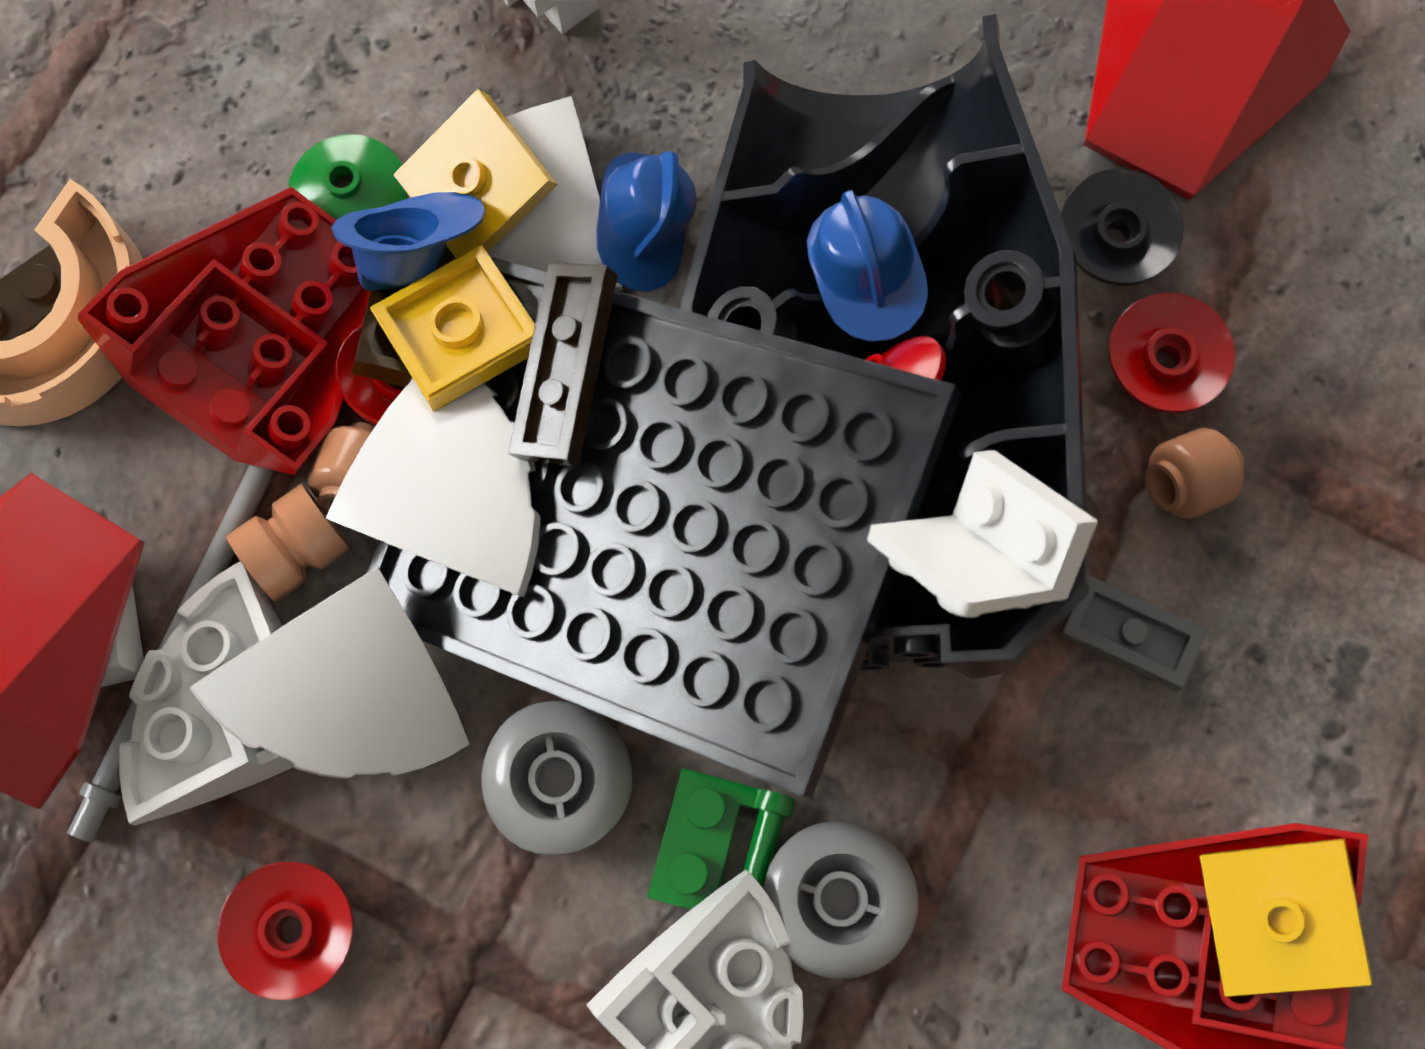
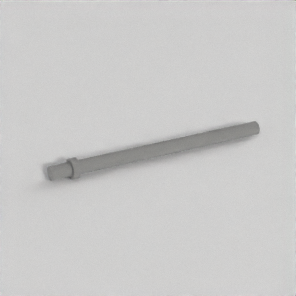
[67,465,275,843]

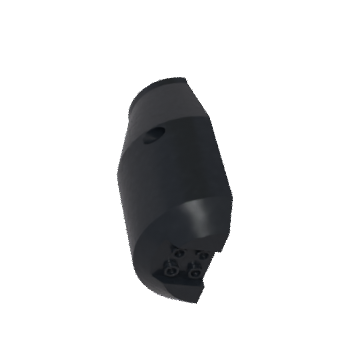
[680,14,1089,679]

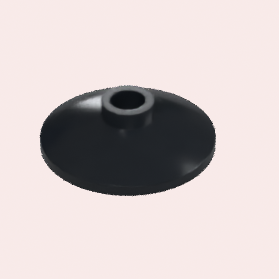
[1061,169,1184,286]

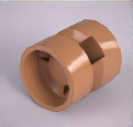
[226,483,351,603]

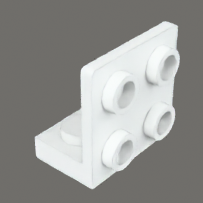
[867,450,1098,617]

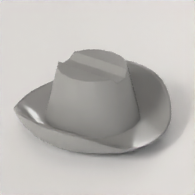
[481,701,633,855]
[764,821,919,979]

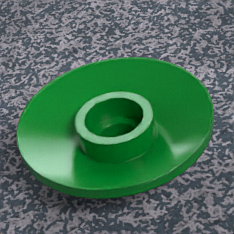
[288,134,408,220]

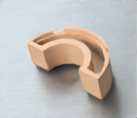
[0,179,142,426]

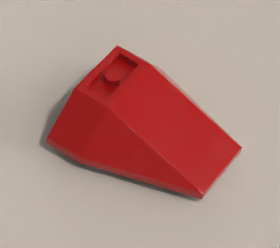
[1083,0,1351,201]
[78,187,370,475]
[0,473,145,809]
[1061,823,1368,1049]

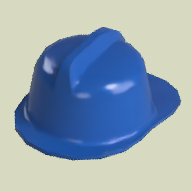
[596,151,697,292]
[807,190,928,342]
[332,192,485,291]

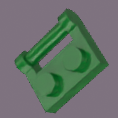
[647,768,796,910]

